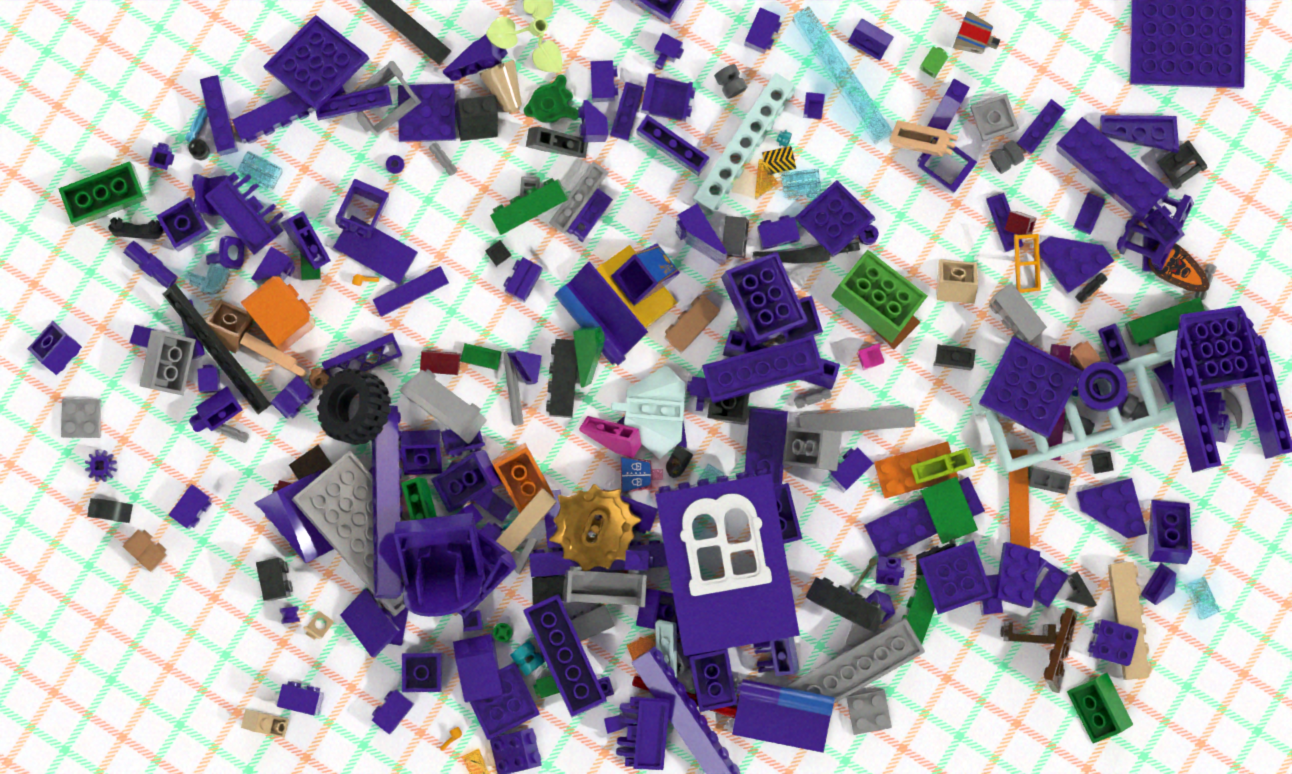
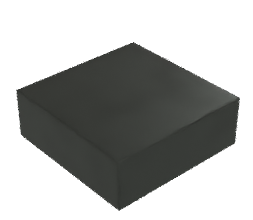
[485,240,512,267]
[1090,452,1114,474]

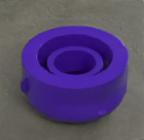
[1075,362,1129,412]

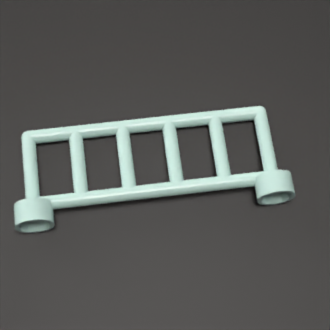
[969,330,1178,472]

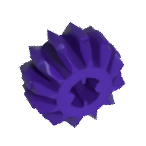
[85,450,118,482]

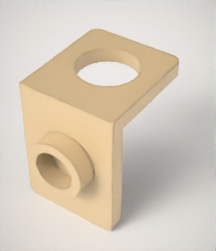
[303,611,334,640]

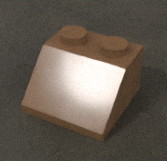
[205,300,254,354]

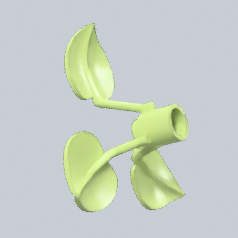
[486,0,563,73]

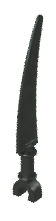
[753,242,860,264]

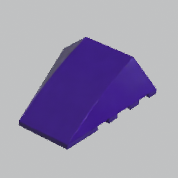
[254,470,334,564]
[457,528,517,618]

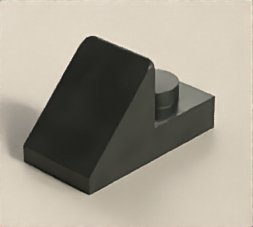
[1065,571,1097,607]

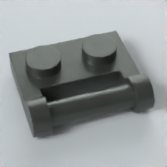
[1157,140,1208,190]

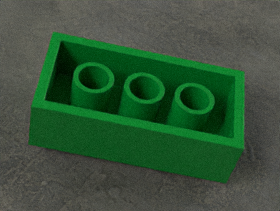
[58,161,147,227]

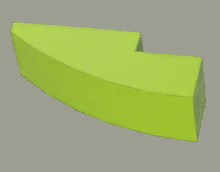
[911,448,975,484]

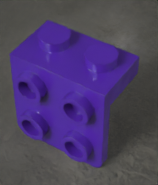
[1087,619,1139,666]
[490,728,542,774]

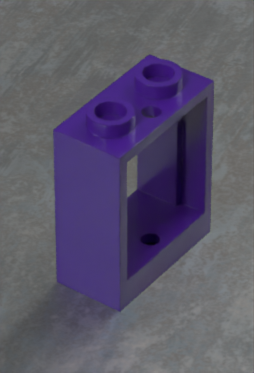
[917,137,977,194]
[335,178,390,239]

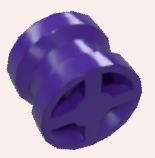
[858,225,879,245]
[279,606,300,624]

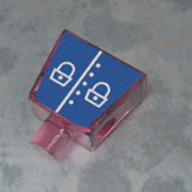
[620,456,663,494]

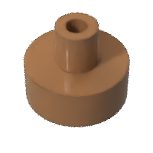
[309,369,329,389]

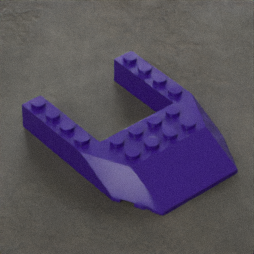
[1172,306,1292,473]

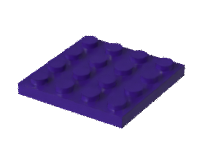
[263,15,370,111]
[978,336,1082,439]

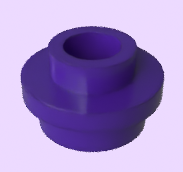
[385,155,405,174]

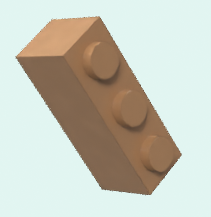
[664,295,721,354]

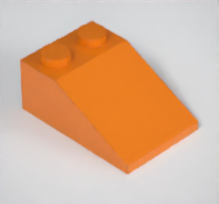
[492,442,554,513]

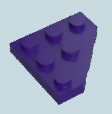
[1039,236,1114,294]
[1076,478,1147,539]

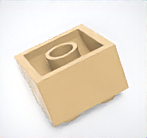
[936,259,978,304]

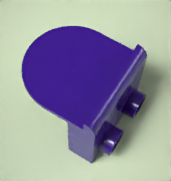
[394,513,486,617]

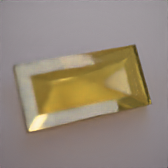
[754,159,778,200]
[462,748,491,774]

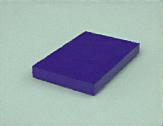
[340,588,400,658]

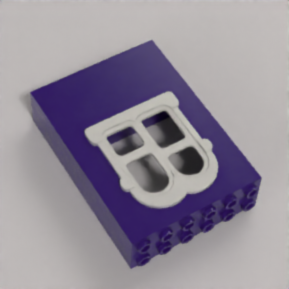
[655,468,800,656]

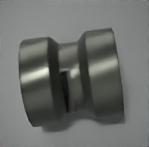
[188,139,210,161]

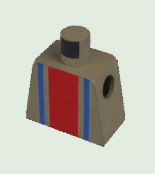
[952,11,1001,54]

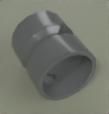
[714,64,748,99]
[989,140,1025,174]
[1120,393,1149,421]

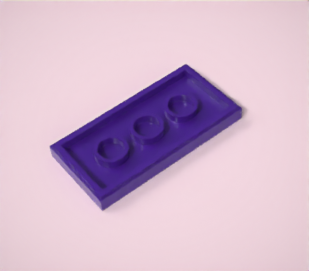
[333,215,418,285]
[744,408,788,486]

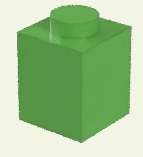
[919,46,949,79]

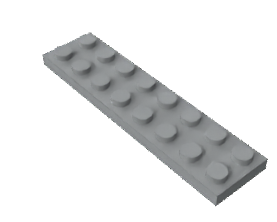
[783,618,925,704]

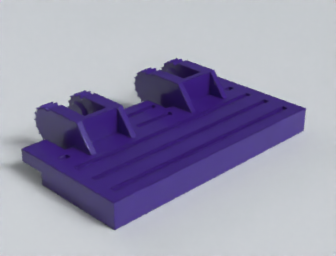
[204,172,284,255]
[616,697,670,770]

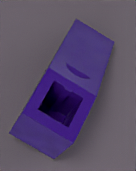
[443,37,502,81]

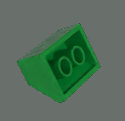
[1067,672,1134,744]

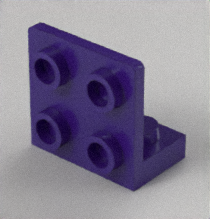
[192,174,228,217]

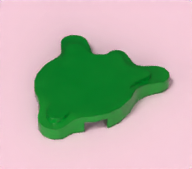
[524,74,579,124]

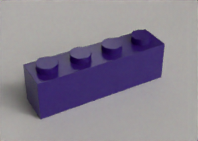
[199,75,239,156]
[636,114,710,177]

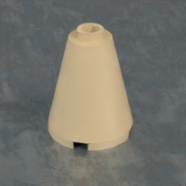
[479,59,522,114]

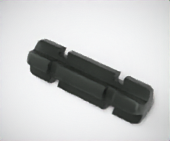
[1075,272,1108,304]

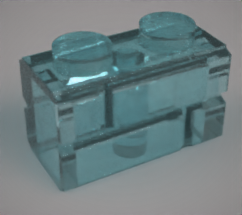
[237,151,283,191]
[780,168,822,201]
[1183,576,1221,620]

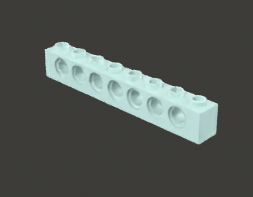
[693,72,795,213]

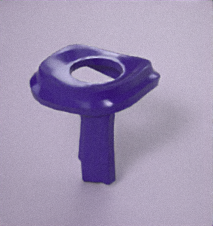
[206,236,244,270]

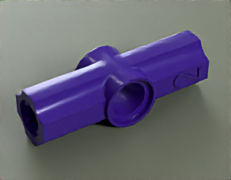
[123,240,178,289]

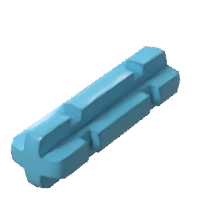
[185,107,208,142]

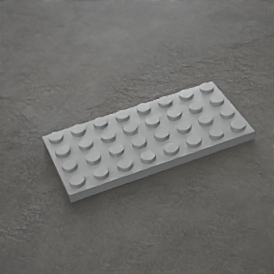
[292,451,411,617]

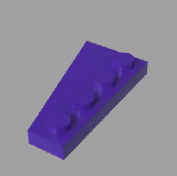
[1100,115,1179,153]

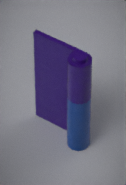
[554,261,648,366]
[732,679,835,753]

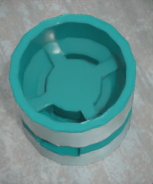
[510,640,545,676]

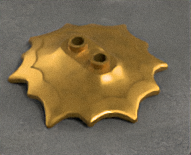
[549,484,642,571]

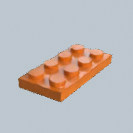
[874,441,959,499]

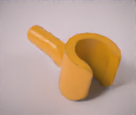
[352,274,379,286]
[440,727,462,751]

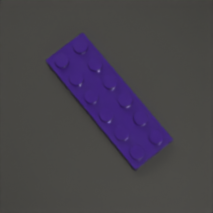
[702,335,824,403]
[864,476,985,557]

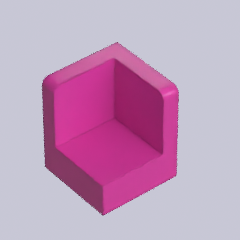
[857,343,885,371]

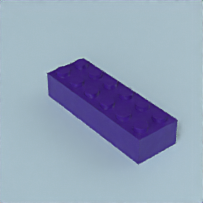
[1056,117,1169,223]
[523,594,607,719]

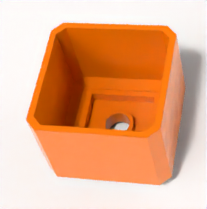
[240,276,316,352]

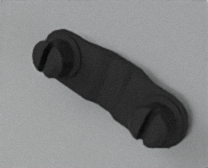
[108,217,164,239]

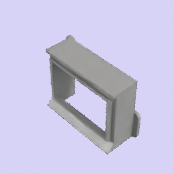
[351,61,421,137]

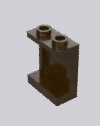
[1000,621,1056,644]

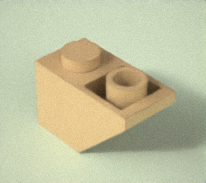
[241,709,289,738]

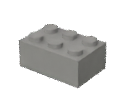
[989,282,1048,343]
[139,330,196,396]
[782,427,842,471]

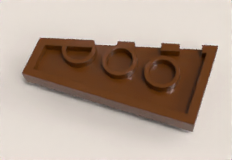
[1044,607,1077,693]

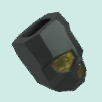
[666,445,693,478]

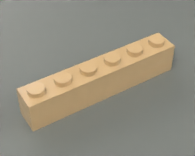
[1108,561,1152,680]

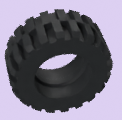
[317,368,391,445]

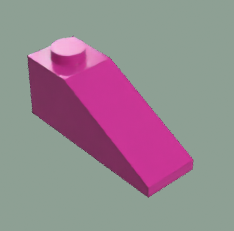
[579,416,641,458]

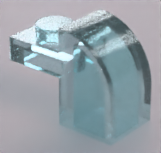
[185,263,231,295]

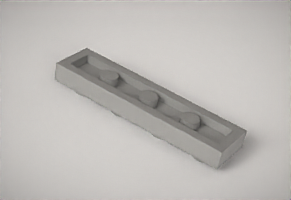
[549,161,609,234]

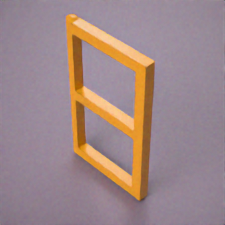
[1014,234,1041,293]

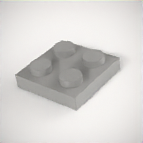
[970,93,1019,142]
[61,399,102,438]
[846,690,892,735]

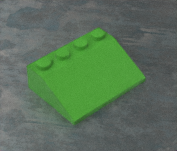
[831,249,928,343]

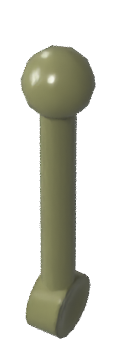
[850,558,877,593]

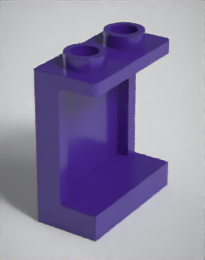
[641,73,696,122]

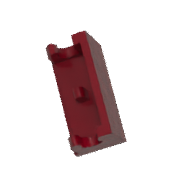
[420,350,461,375]

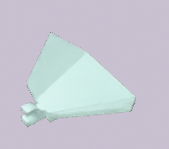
[611,365,685,460]

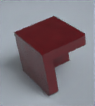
[1005,211,1037,235]

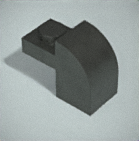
[87,498,133,523]

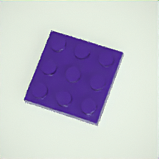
[398,83,456,143]
[795,180,876,257]
[918,540,993,615]
[470,662,540,740]

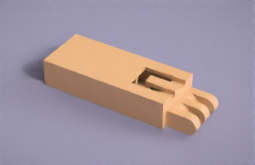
[889,120,958,157]
[240,332,307,378]

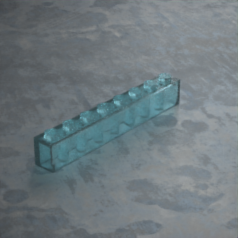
[792,6,893,145]

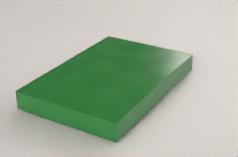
[920,476,978,544]

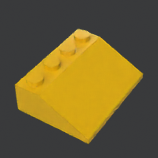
[596,245,678,329]

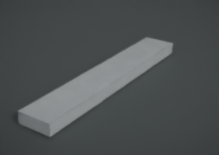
[799,408,915,432]

